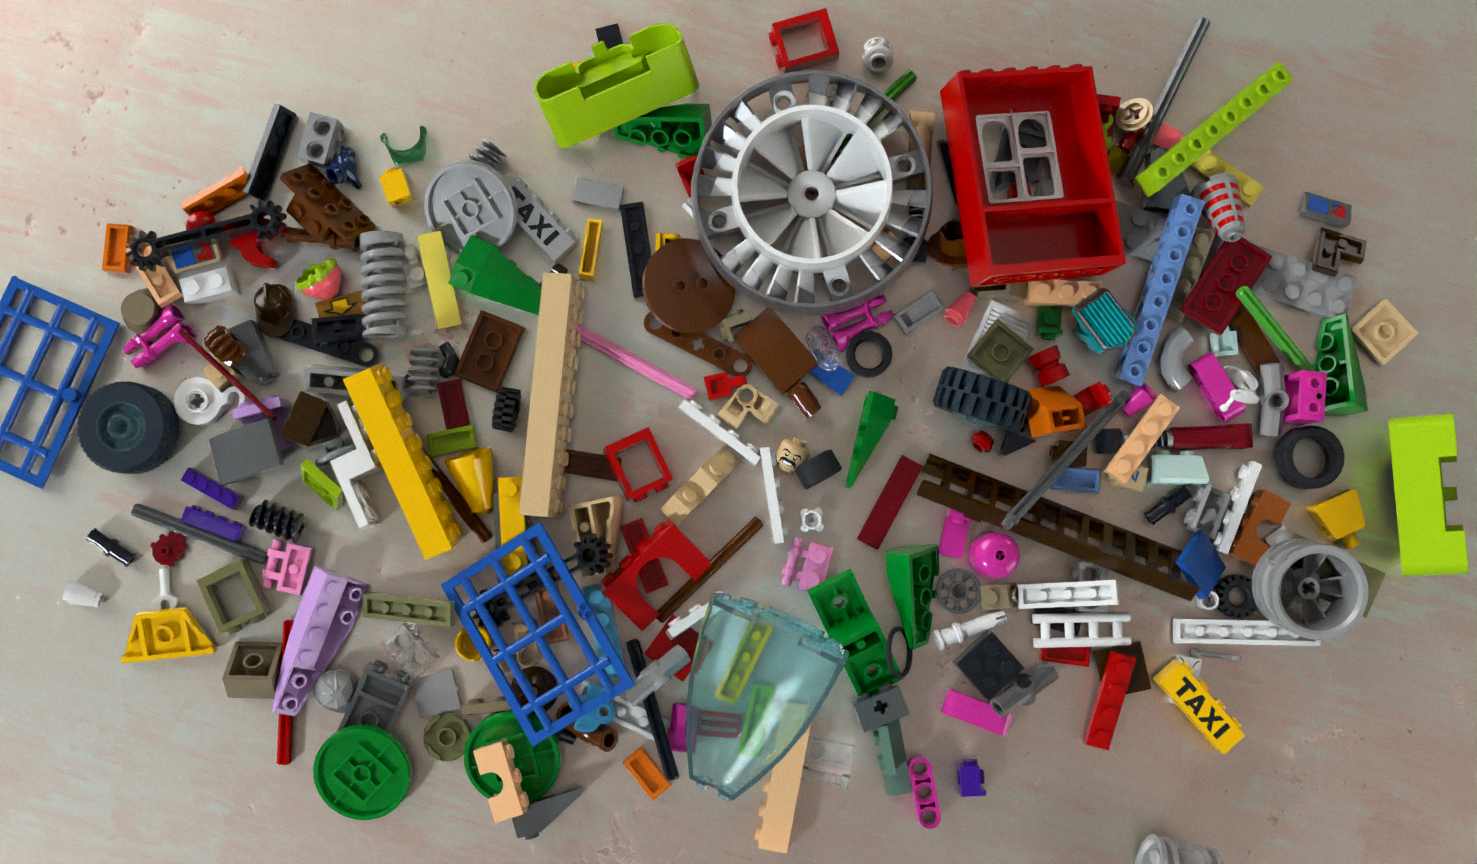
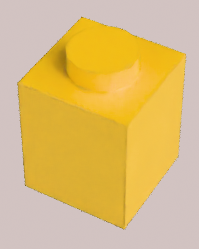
[379,168,415,208]

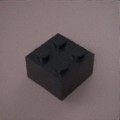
[952,630,1025,701]

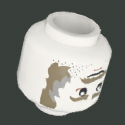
[862,37,894,73]

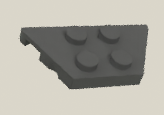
[989,119,1046,191]

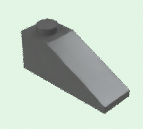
[512,786,584,840]

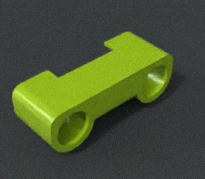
[533,23,699,148]
[1388,413,1469,576]

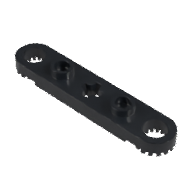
[275,319,380,367]

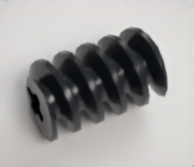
[249,499,305,543]

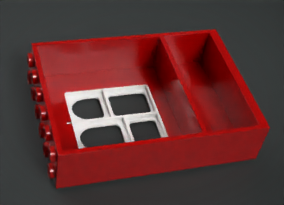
[940,64,1126,287]

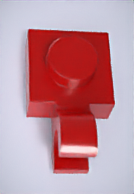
[704,372,747,401]

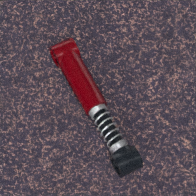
[1096,423,1253,454]

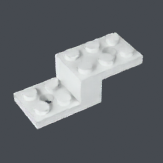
[330,401,384,529]

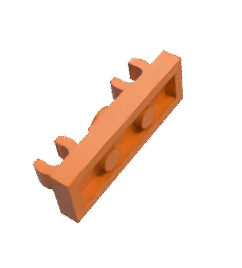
[181,167,248,215]

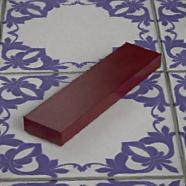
[856,455,923,550]

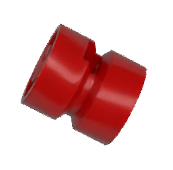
[1028,345,1070,388]

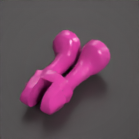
[821,295,894,353]
[123,303,197,368]

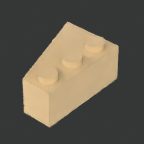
[569,495,624,577]

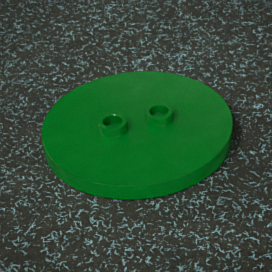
[464,710,562,803]
[313,724,412,820]

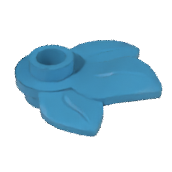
[568,684,616,732]

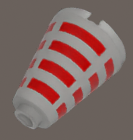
[1190,173,1245,242]

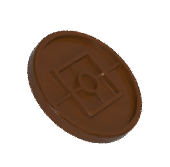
[642,238,735,334]

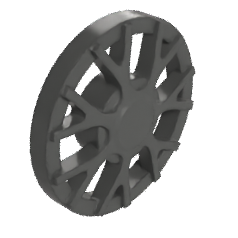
[936,568,981,614]

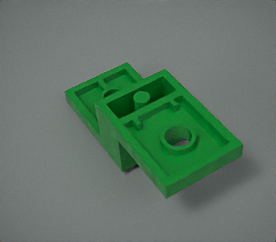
[807,569,904,695]

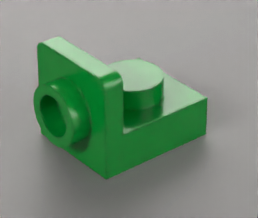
[1034,306,1063,341]

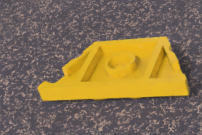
[121,607,217,663]

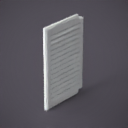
[960,299,1035,383]

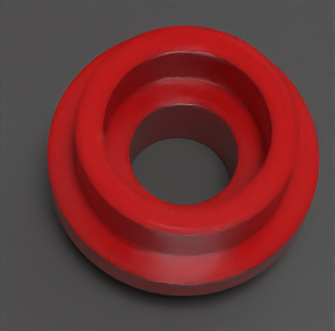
[971,430,994,453]

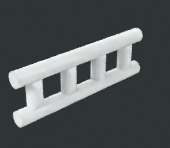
[1032,612,1131,648]

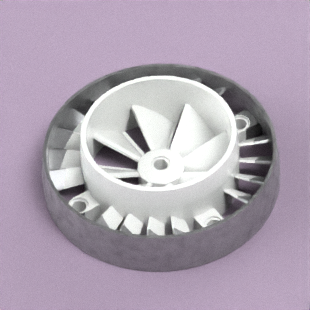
[691,70,933,316]

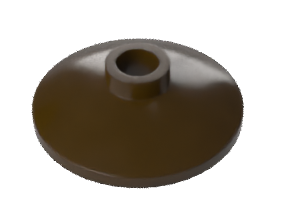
[511,666,558,715]

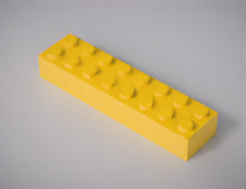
[343,363,462,560]

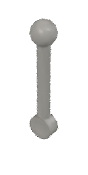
[1190,648,1241,661]

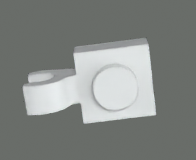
[403,245,427,290]

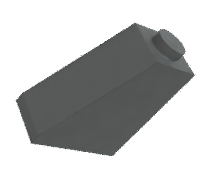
[1141,147,1191,214]
[228,319,280,385]

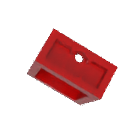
[768,8,840,74]
[603,427,673,503]

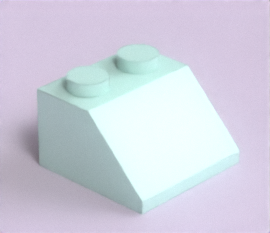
[1147,450,1209,485]

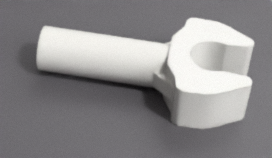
[153,568,180,610]

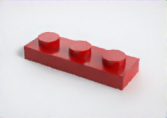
[620,518,669,594]

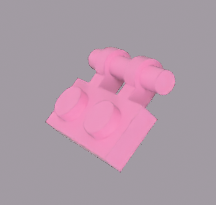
[781,538,833,591]
[262,539,313,595]

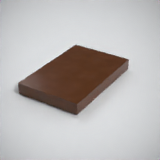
[454,310,526,393]

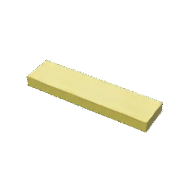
[417,231,462,329]

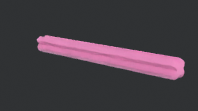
[576,324,698,400]

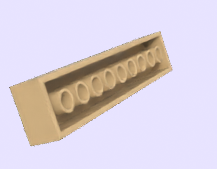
[519,272,585,519]

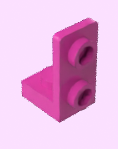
[939,507,974,559]

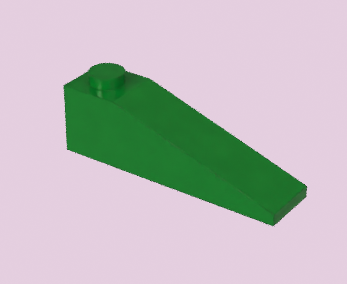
[448,235,542,315]

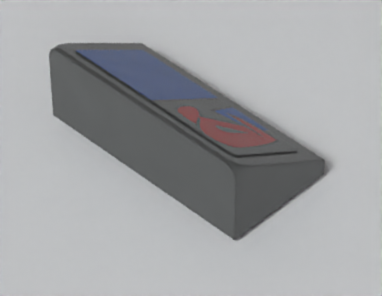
[1299,192,1352,228]

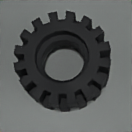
[492,386,521,432]
[1214,574,1258,618]

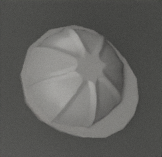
[315,669,358,713]

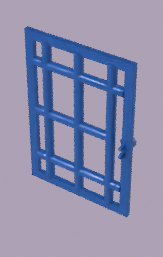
[0,276,121,489]
[441,522,636,746]

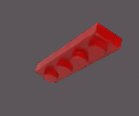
[1083,651,1136,750]

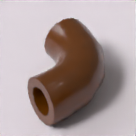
[556,701,618,752]

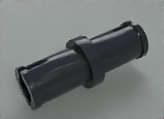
[1144,485,1192,525]
[85,528,136,567]

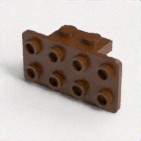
[280,164,376,243]

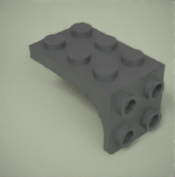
[337,660,414,733]

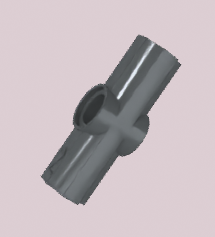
[990,661,1058,718]

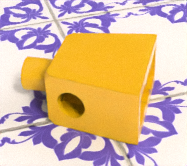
[1305,489,1366,549]

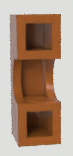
[1227,489,1291,567]

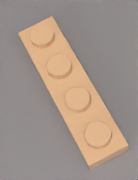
[1103,394,1180,485]

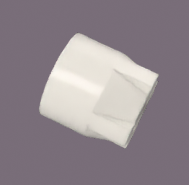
[1195,591,1219,610]

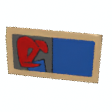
[166,239,222,273]

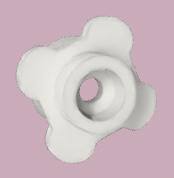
[800,508,824,532]

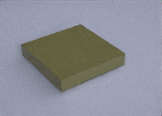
[966,319,1034,383]

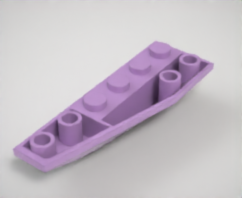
[272,566,368,716]

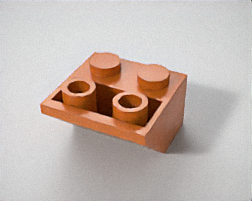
[1026,386,1087,438]

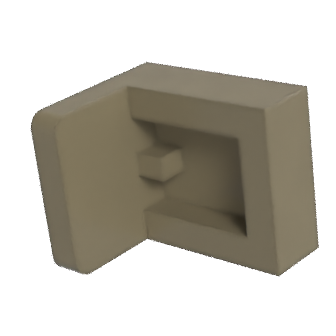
[719,309,752,345]
[980,583,1019,610]

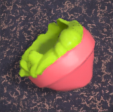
[296,258,342,299]

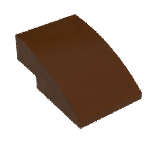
[733,308,819,395]

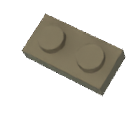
[462,696,511,715]

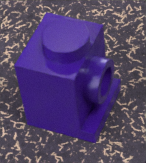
[957,759,986,797]

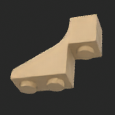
[660,445,741,526]

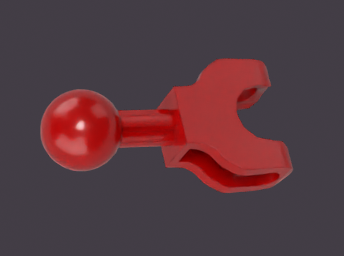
[185,210,286,271]

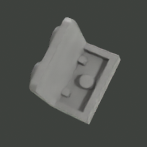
[1183,482,1231,540]

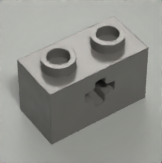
[851,683,910,732]

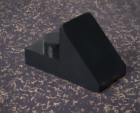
[998,418,1036,457]

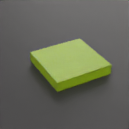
[301,459,343,511]

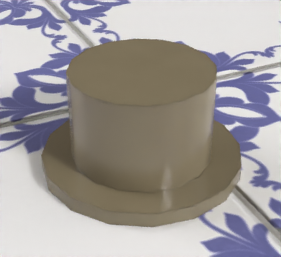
[121,288,166,334]

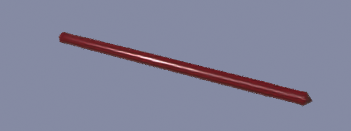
[178,329,277,421]

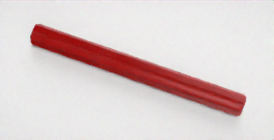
[276,620,294,765]

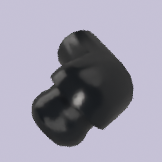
[438,342,459,378]

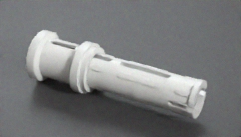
[933,609,1007,651]

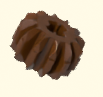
[204,325,247,366]

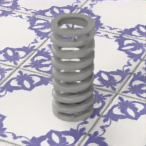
[359,231,406,339]

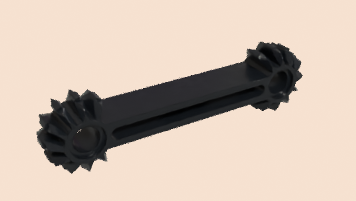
[125,200,287,272]
[472,533,614,628]

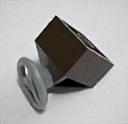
[280,391,356,467]

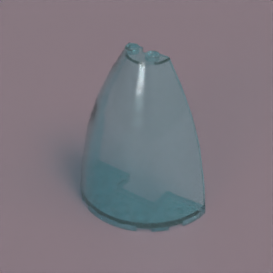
[686,593,849,801]

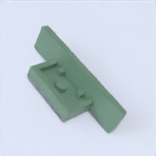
[873,700,912,796]

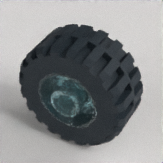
[933,366,1032,433]

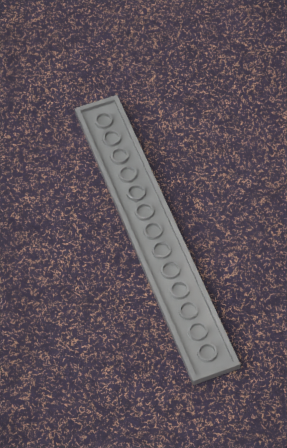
[1033,176,1358,318]

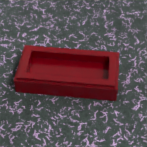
[437,378,471,430]

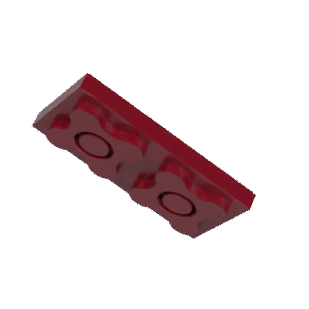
[1179,237,1273,336]

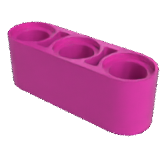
[1188,352,1246,424]
[941,689,1015,737]
[907,755,941,829]

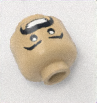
[775,436,810,474]

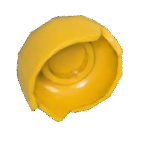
[454,625,492,662]

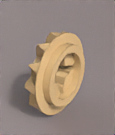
[1115,98,1155,133]

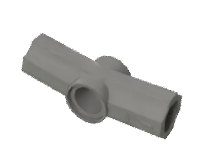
[1259,362,1289,437]
[622,645,691,707]

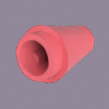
[944,291,976,327]

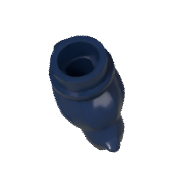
[326,145,362,189]

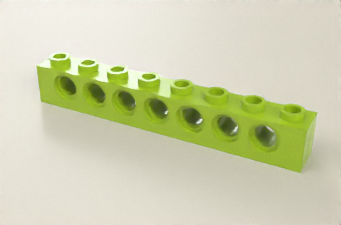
[1133,61,1294,197]

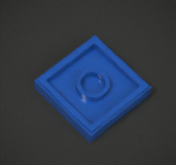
[1176,530,1226,599]

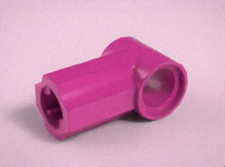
[667,703,694,753]

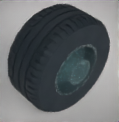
[77,381,180,474]

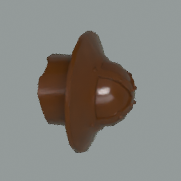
[927,218,968,270]

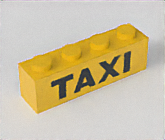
[1152,659,1246,755]

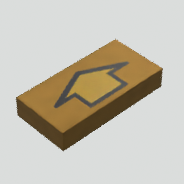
[315,291,366,318]

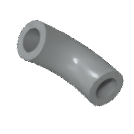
[1159,326,1195,393]

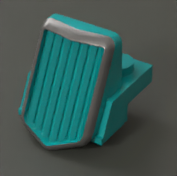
[1072,288,1139,354]

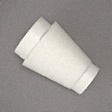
[63,581,104,607]

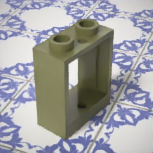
[196,559,271,635]

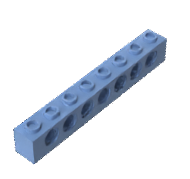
[1113,194,1205,386]

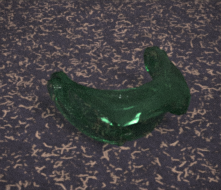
[380,125,427,165]

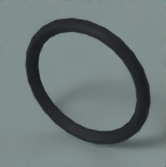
[886,626,913,678]

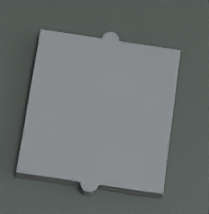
[412,669,462,719]

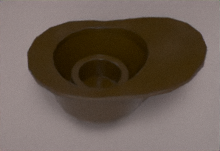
[254,283,294,337]

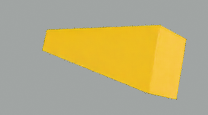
[578,218,603,282]

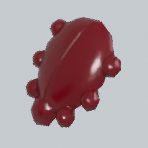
[151,531,187,567]

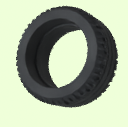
[1274,425,1345,489]

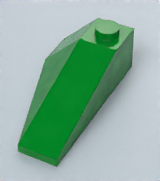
[613,103,712,158]
[1312,314,1368,416]
[845,391,898,488]
[886,544,940,650]

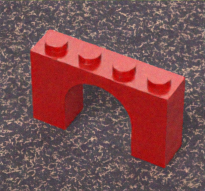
[600,519,712,631]

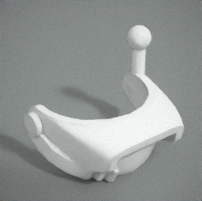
[1220,366,1259,412]

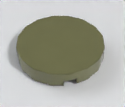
[423,712,472,761]

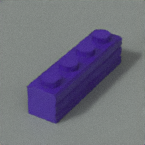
[181,467,244,510]
[181,505,246,542]

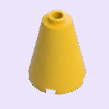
[444,447,495,516]

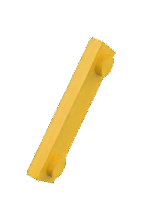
[498,476,528,575]

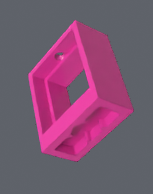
[1283,370,1327,425]

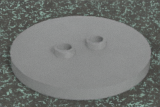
[424,160,518,253]

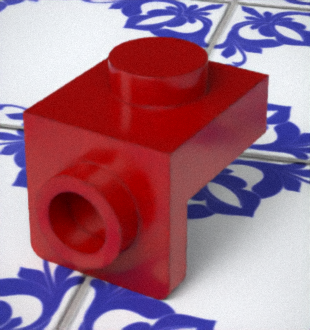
[675,155,705,198]

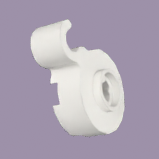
[174,377,250,426]

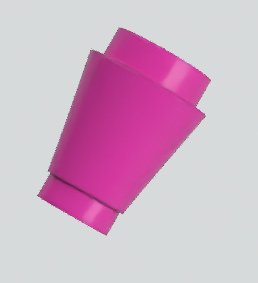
[1121,383,1157,417]

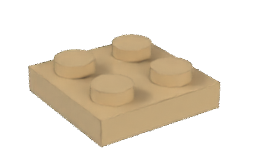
[1351,298,1419,366]

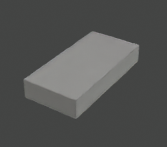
[572,177,624,211]
[894,289,946,335]

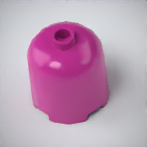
[968,531,1020,579]

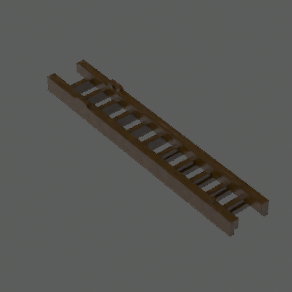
[917,453,1199,602]

